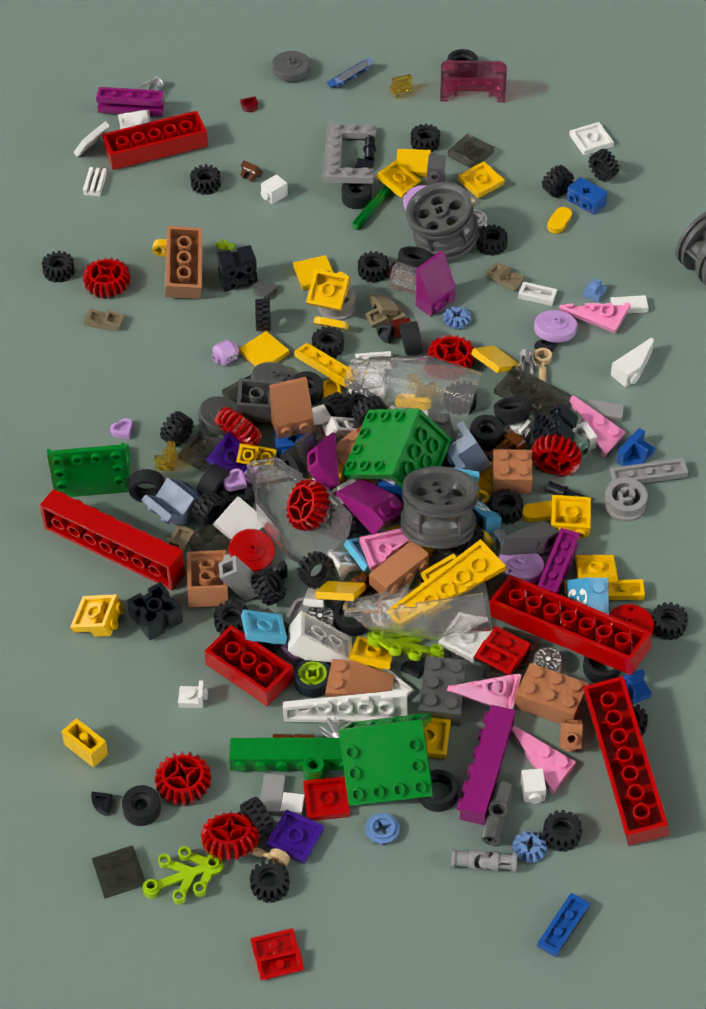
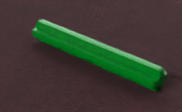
[352,185,392,230]

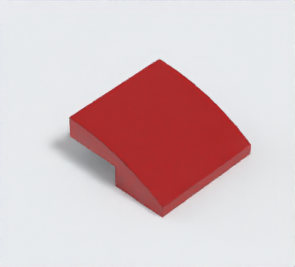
[474,626,531,675]
[250,928,304,981]

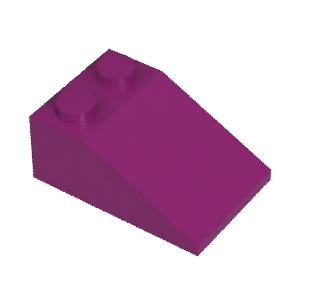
[416,250,456,317]
[336,479,404,535]

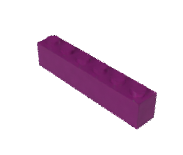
[457,704,516,826]

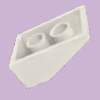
[288,611,352,662]

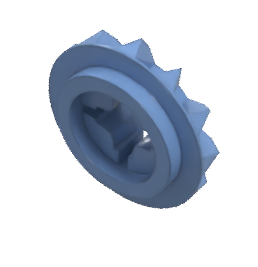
[443,305,471,329]
[365,813,399,845]
[512,830,547,863]

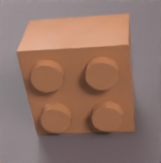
[492,449,532,494]

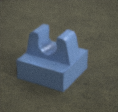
[583,278,607,303]

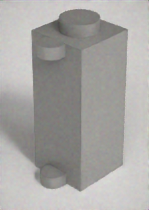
[219,554,258,601]

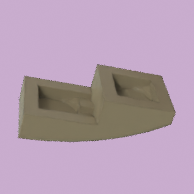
[486,263,526,291]
[367,294,399,316]
[365,303,407,328]
[84,308,125,330]
[165,524,196,553]

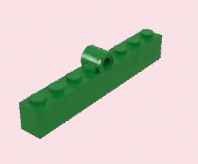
[229,738,344,780]

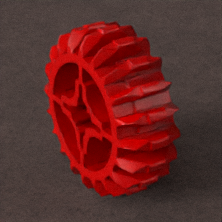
[83,257,131,299]
[427,334,476,378]
[214,407,262,446]
[531,434,582,477]
[285,479,331,532]
[154,751,212,806]
[201,811,259,861]

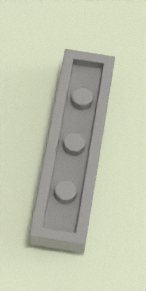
[609,458,688,484]

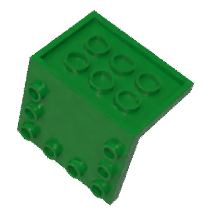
[341,408,452,489]
[47,442,131,497]
[338,712,434,806]

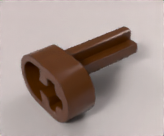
[485,430,528,462]

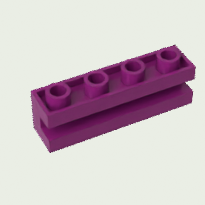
[96,87,165,117]
[538,528,580,595]

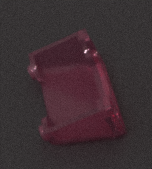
[440,60,507,103]

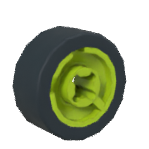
[293,659,330,698]

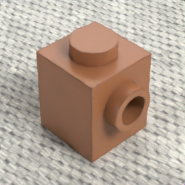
[560,719,583,752]

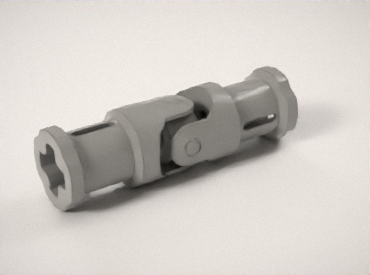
[451,848,517,872]

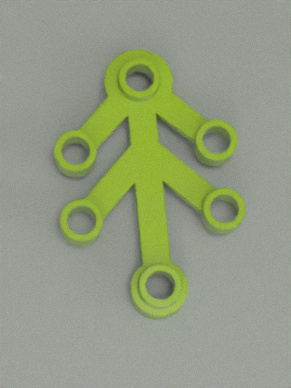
[367,626,444,661]
[142,846,224,905]

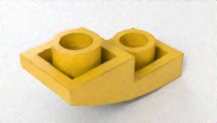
[236,443,276,468]

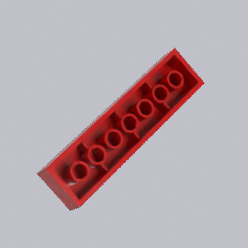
[40,489,185,591]
[489,575,651,676]
[583,676,670,846]

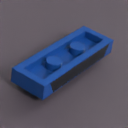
[327,58,373,88]
[537,893,590,958]

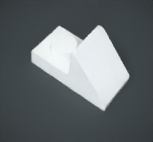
[328,552,363,582]

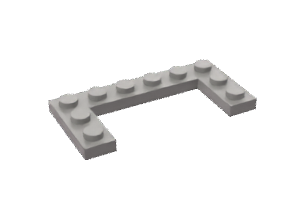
[322,123,376,184]

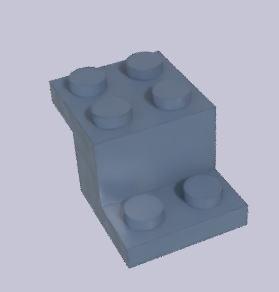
[446,421,492,491]
[142,477,202,526]

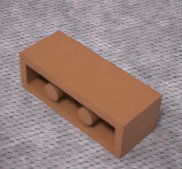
[369,541,429,599]

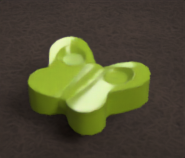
[215,239,235,251]

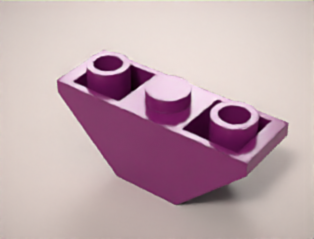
[307,432,339,492]

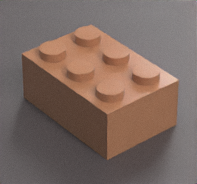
[514,663,588,724]

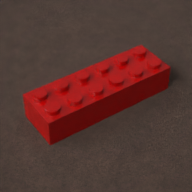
[102,111,208,170]

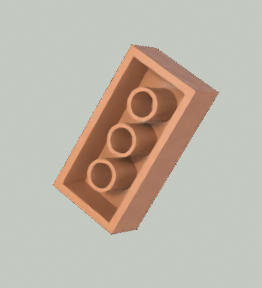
[165,226,202,299]

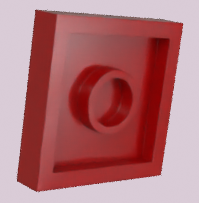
[303,776,350,821]

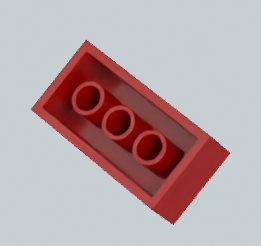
[204,625,293,707]

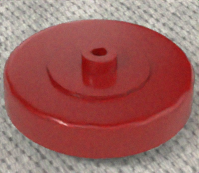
[228,529,275,573]
[609,604,654,638]

